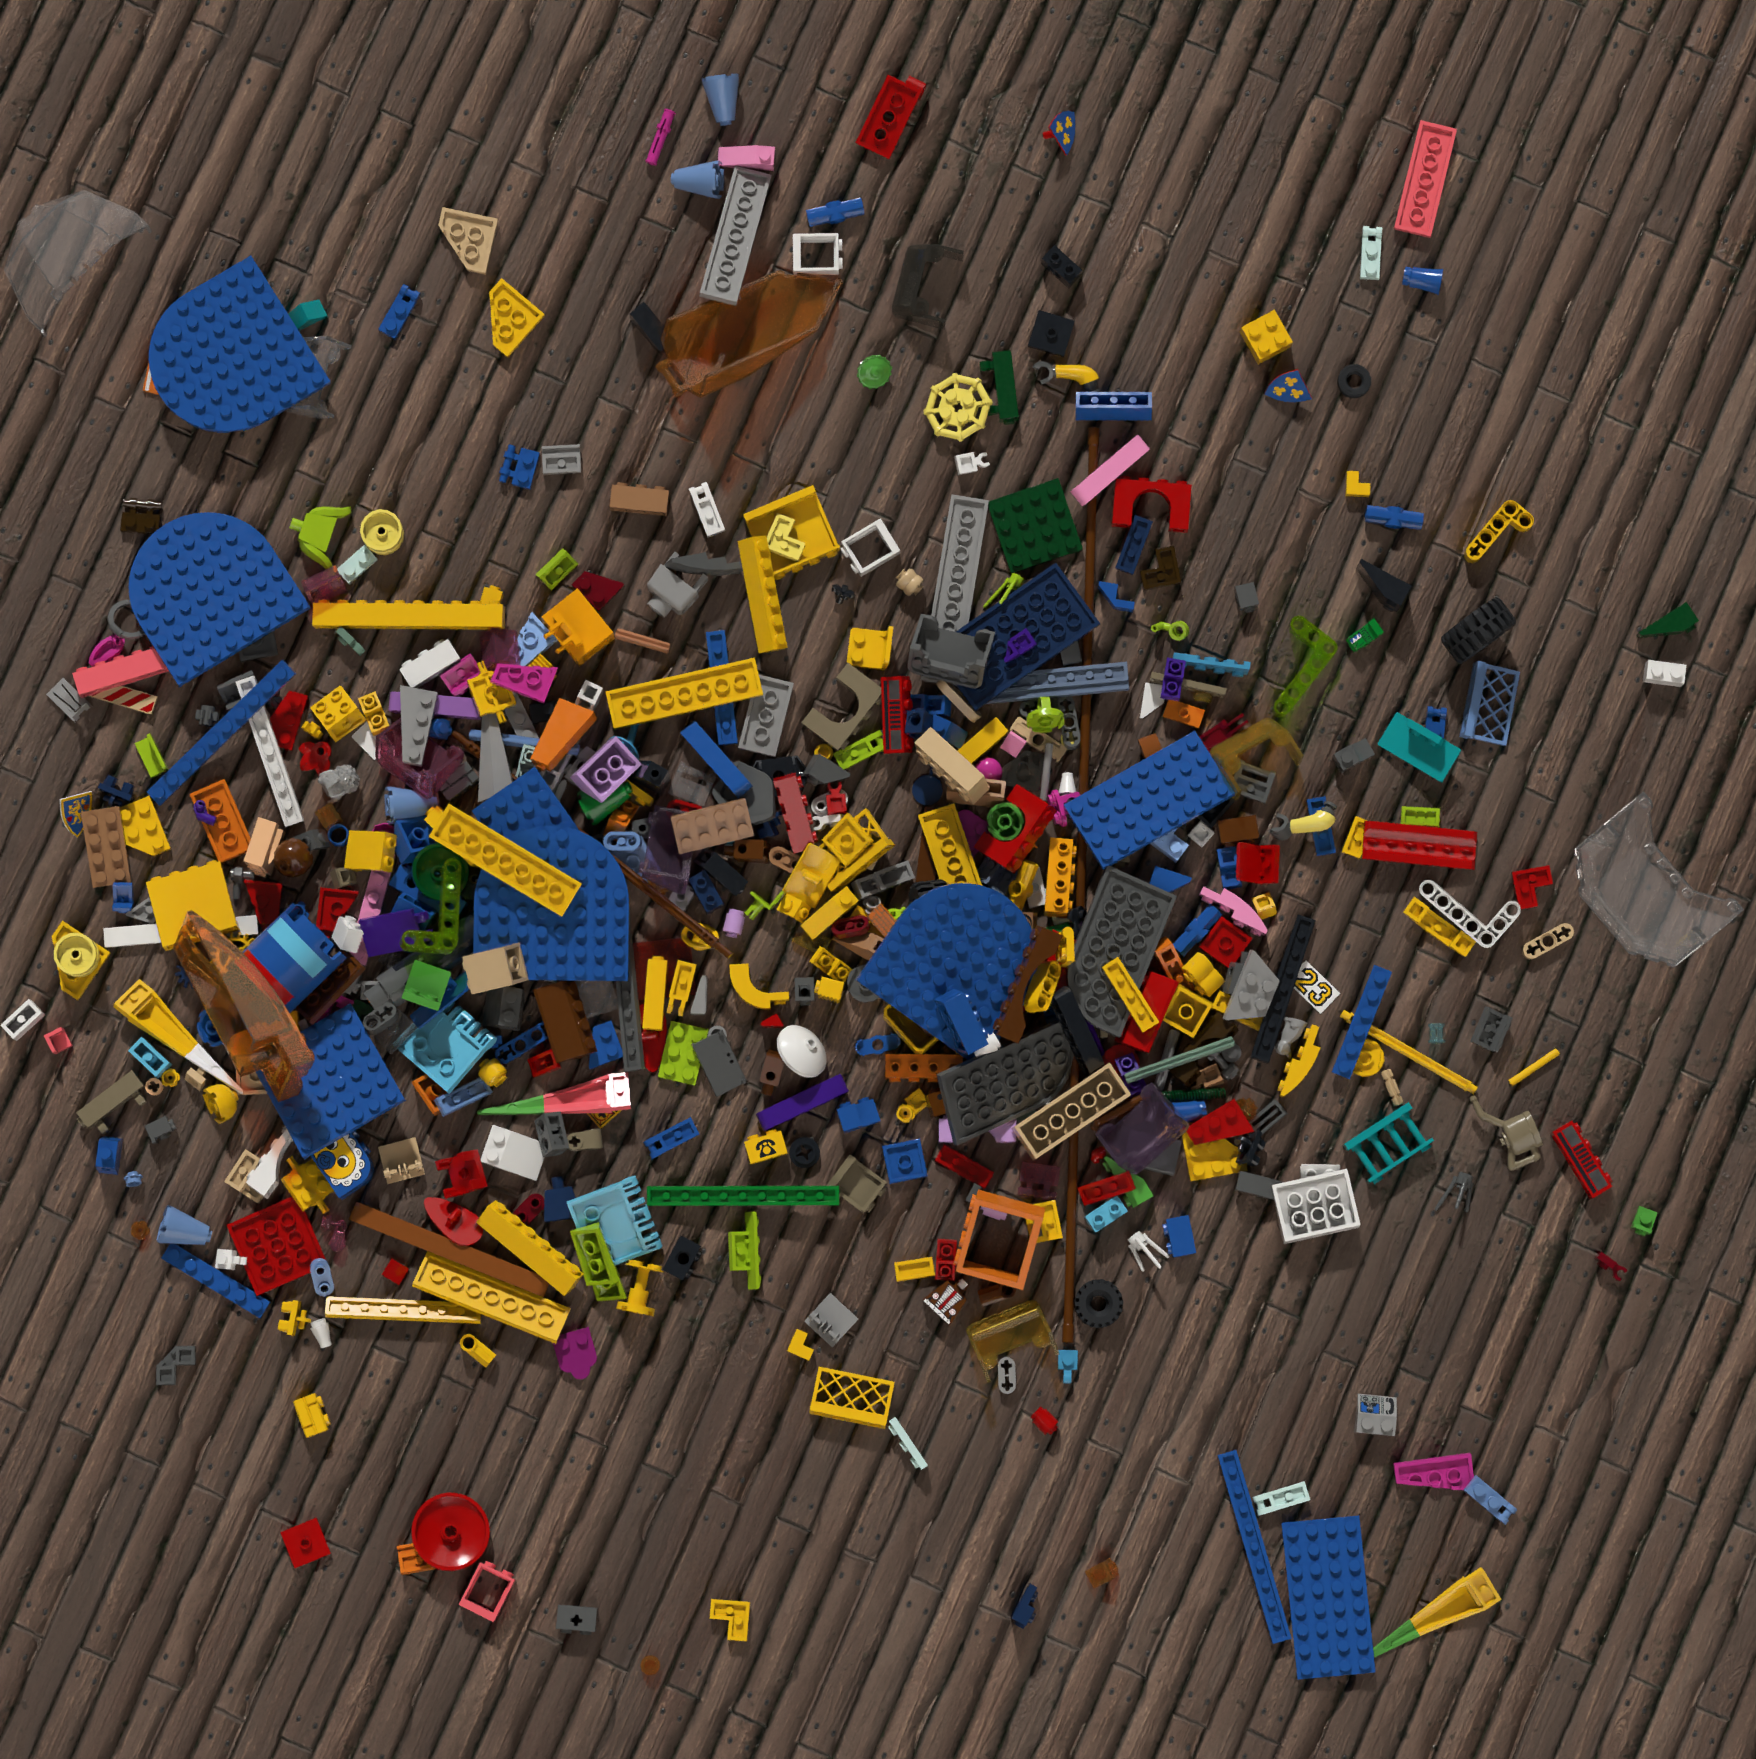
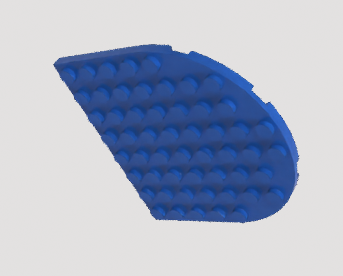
[149,255,331,433]
[129,512,311,687]
[473,826,629,981]
[856,883,1037,1060]

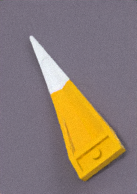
[113,979,243,1094]

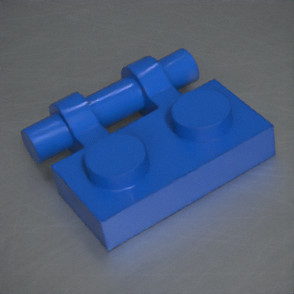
[499,444,540,490]

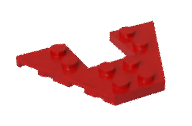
[244,880,359,939]

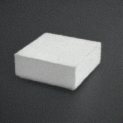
[1187,821,1215,848]

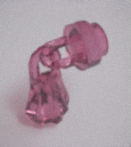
[321,1215,346,1252]

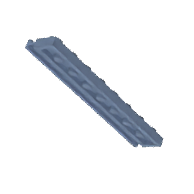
[987,662,1130,704]

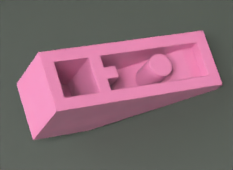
[718,145,775,171]

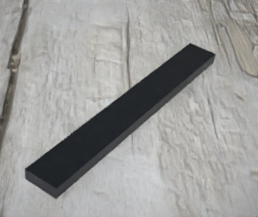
[1250,914,1316,1064]

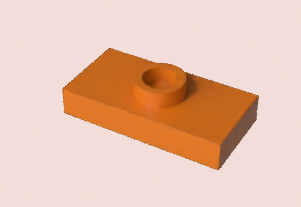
[1163,700,1205,729]

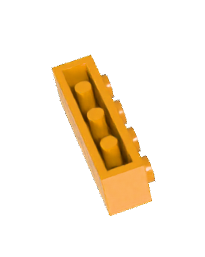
[1044,837,1077,918]

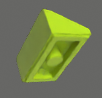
[536,549,578,591]

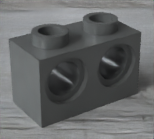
[534,1112,569,1157]

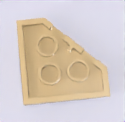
[438,207,498,275]

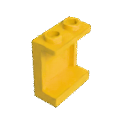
[344,830,397,873]

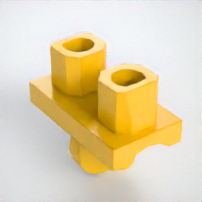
[278,1300,311,1336]

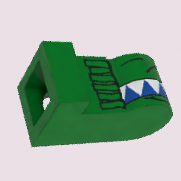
[1345,618,1384,653]

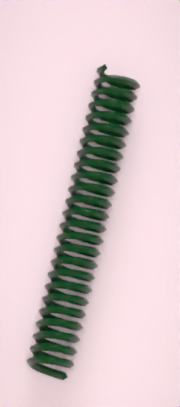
[1150,1088,1226,1103]

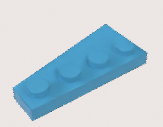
[1172,652,1251,677]

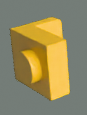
[776,893,811,923]

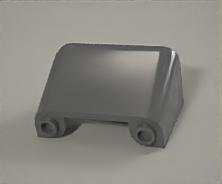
[907,614,995,688]

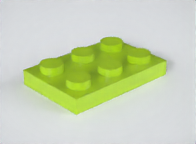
[658,1021,709,1086]

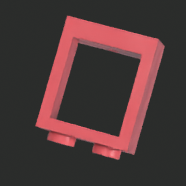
[459,1561,516,1622]

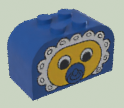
[311,1130,374,1200]

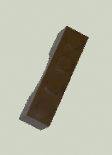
[1168,1012,1239,1088]

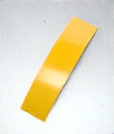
[1403,897,1476,957]

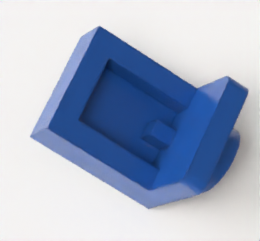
[112,882,134,913]

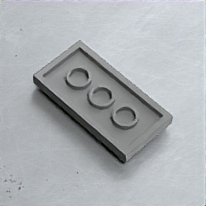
[738,675,794,757]

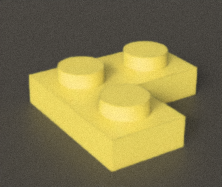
[767,513,805,562]

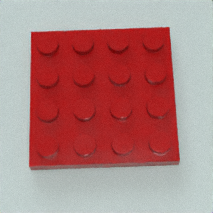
[227,1197,327,1296]

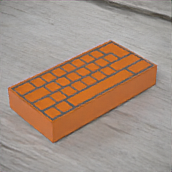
[866,903,897,937]

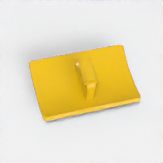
[782,843,841,908]

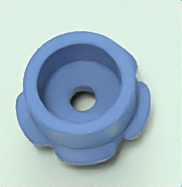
[124,1171,143,1187]

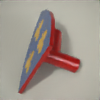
[1043,111,1075,156]
[1265,369,1312,402]

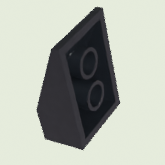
[1356,559,1411,612]

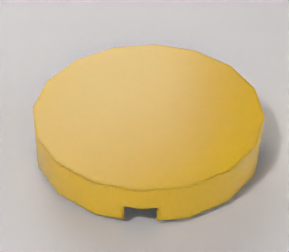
[1353,1039,1384,1077]

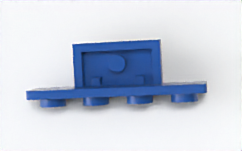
[410,971,469,1029]

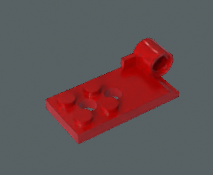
[855,75,927,160]

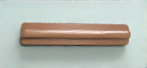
[615,628,670,653]

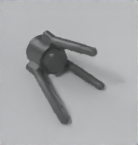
[1435,1172,1474,1212]

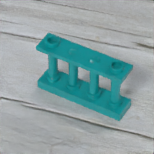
[1343,1102,1434,1184]

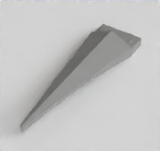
[478,714,513,805]

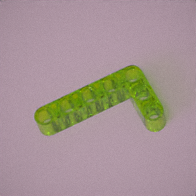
[1272,616,1338,718]
[399,858,461,954]

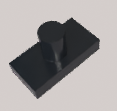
[529,699,567,724]

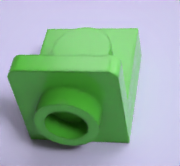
[1631,1206,1657,1236]

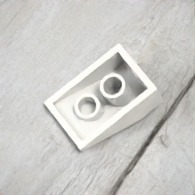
[481,1125,545,1181]

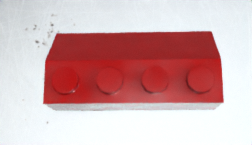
[1114,971,1179,1053]

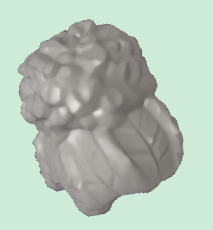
[318,765,360,804]

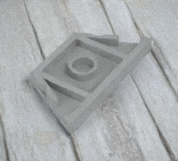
[1223,950,1279,1020]

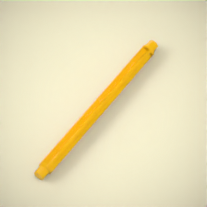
[1340,1010,1478,1094]

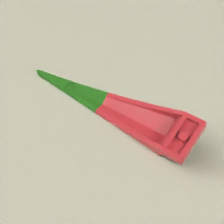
[477,1072,631,1115]

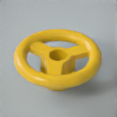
[681,923,719,951]

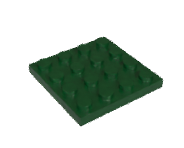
[988,478,1083,574]

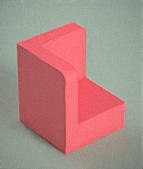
[44,1027,73,1054]

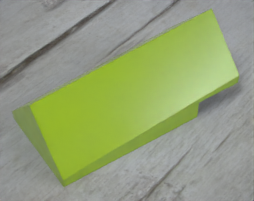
[570,1222,627,1301]

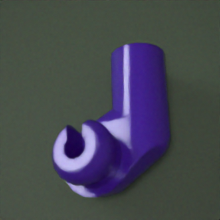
[193,800,217,826]

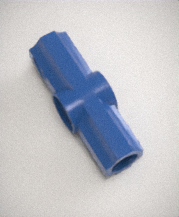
[806,198,865,227]
[1365,505,1424,530]
[1173,904,1222,957]

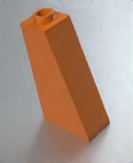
[530,698,597,772]

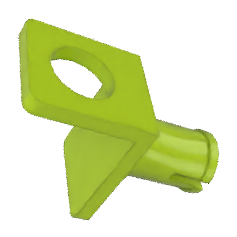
[744,891,785,920]

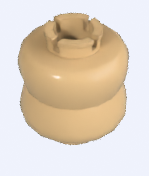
[896,568,924,596]

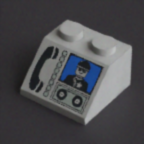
[1354,1394,1397,1436]

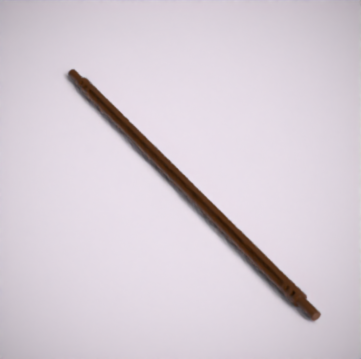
[451,730,733,959]

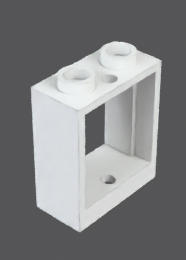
[793,233,843,275]
[840,518,900,577]

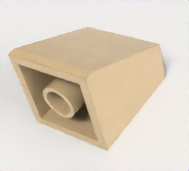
[462,942,529,994]

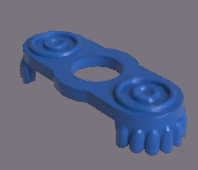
[855,1033,901,1056]

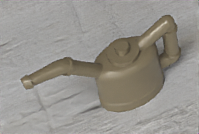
[1469,1095,1543,1171]

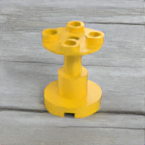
[616,1260,664,1317]

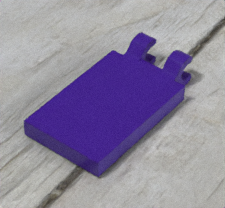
[358,908,435,957]

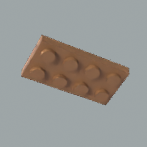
[670,798,754,854]
[81,806,132,888]

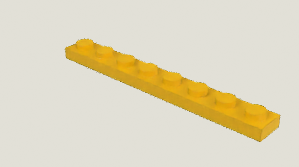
[325,1297,481,1324]

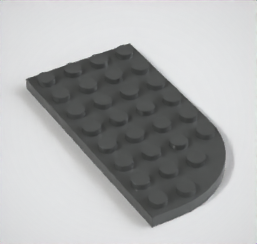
[1066,866,1177,1038]
[937,1019,1074,1145]

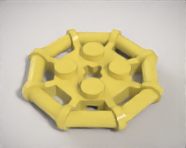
[923,373,993,442]

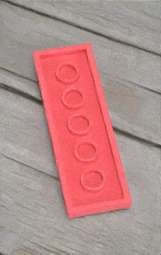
[1394,120,1457,238]

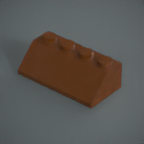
[533,980,597,1063]

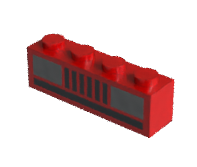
[881,676,914,754]
[1550,1120,1613,1199]

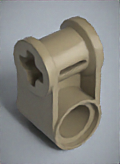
[567,1129,603,1151]

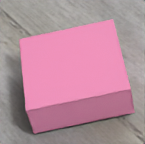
[1000,731,1027,758]

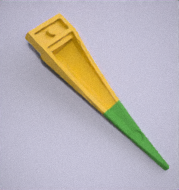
[1373,1567,1502,1658]

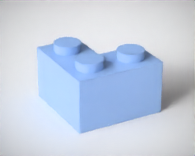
[1150,827,1189,863]

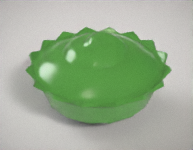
[857,355,892,389]

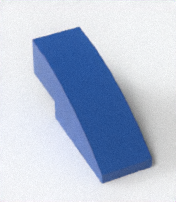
[911,694,952,717]

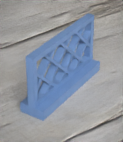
[1459,661,1520,746]

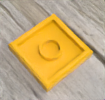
[822,813,874,868]

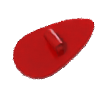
[640,1004,667,1072]
[424,1197,483,1246]

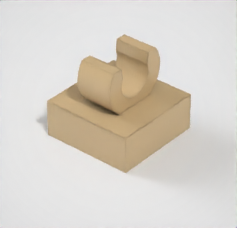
[185,1067,206,1091]

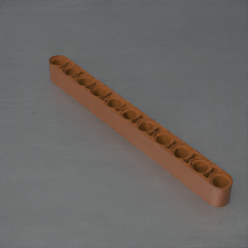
[348,1202,549,1297]

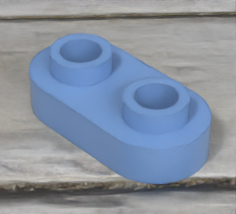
[603,832,642,852]
[310,1258,334,1297]

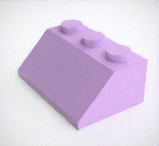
[570,736,642,803]

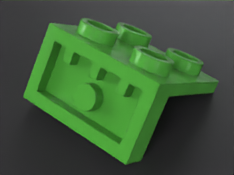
[402,960,451,1011]

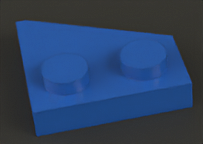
[589,1020,623,1069]

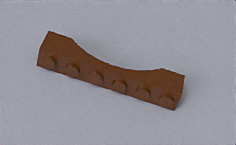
[993,926,1063,1044]

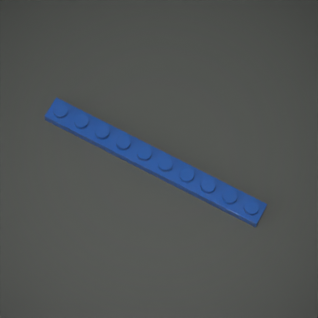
[147,660,296,806]
[1217,1450,1292,1644]

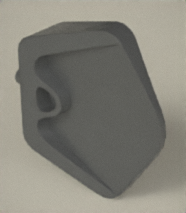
[712,761,776,826]

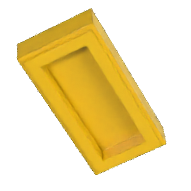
[894,1257,935,1282]

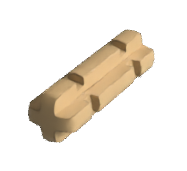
[1381,1069,1403,1107]

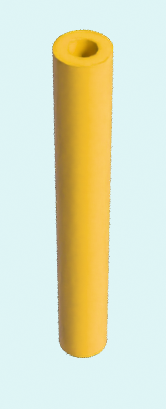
[1508,1048,1560,1087]

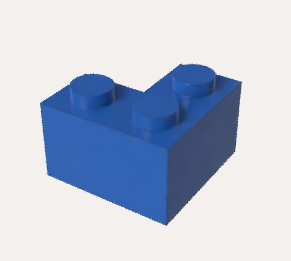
[837,1097,881,1134]

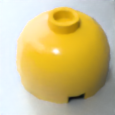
[203,1084,239,1124]

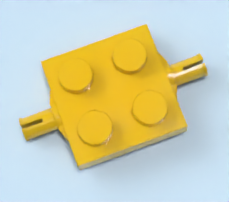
[467,661,516,724]
[281,1156,334,1214]

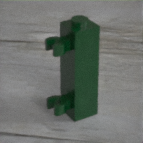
[979,350,1019,425]

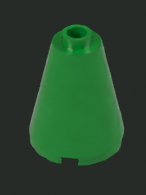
[577,781,633,825]

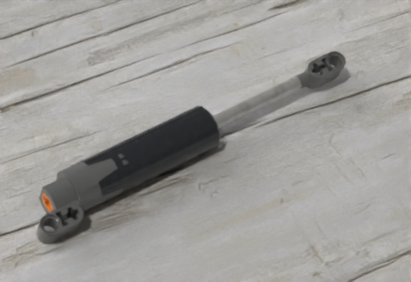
[363,834,609,1035]

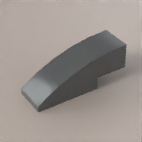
[1235,1171,1284,1200]

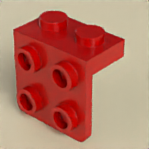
[1236,842,1280,885]

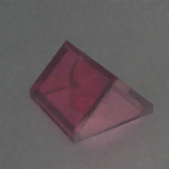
[301,565,348,606]
[480,628,520,671]

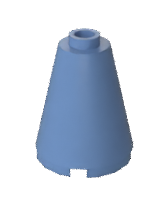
[701,74,739,126]
[671,161,724,199]
[384,786,438,825]
[157,1205,212,1245]

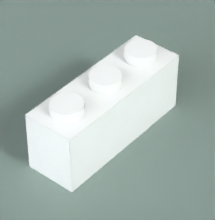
[399,639,461,688]

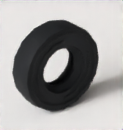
[1337,364,1371,398]

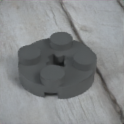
[847,964,880,1003]

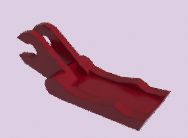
[1199,713,1249,753]

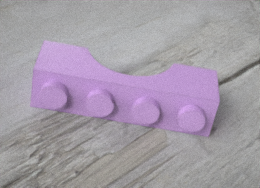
[939,1115,1016,1143]

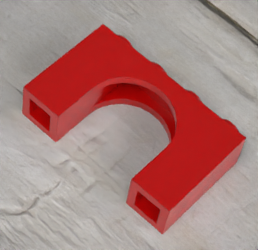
[1111,476,1192,533]
[974,784,1057,874]

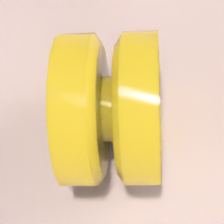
[360,509,404,555]
[54,933,100,977]

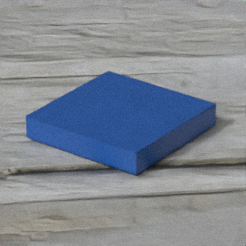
[882,1139,928,1184]

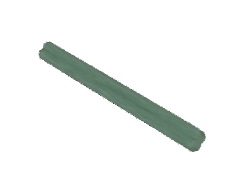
[1124,1037,1235,1083]

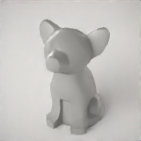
[1274,1017,1308,1059]

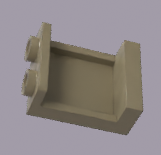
[827,1154,887,1214]

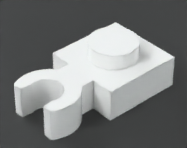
[954,452,990,475]

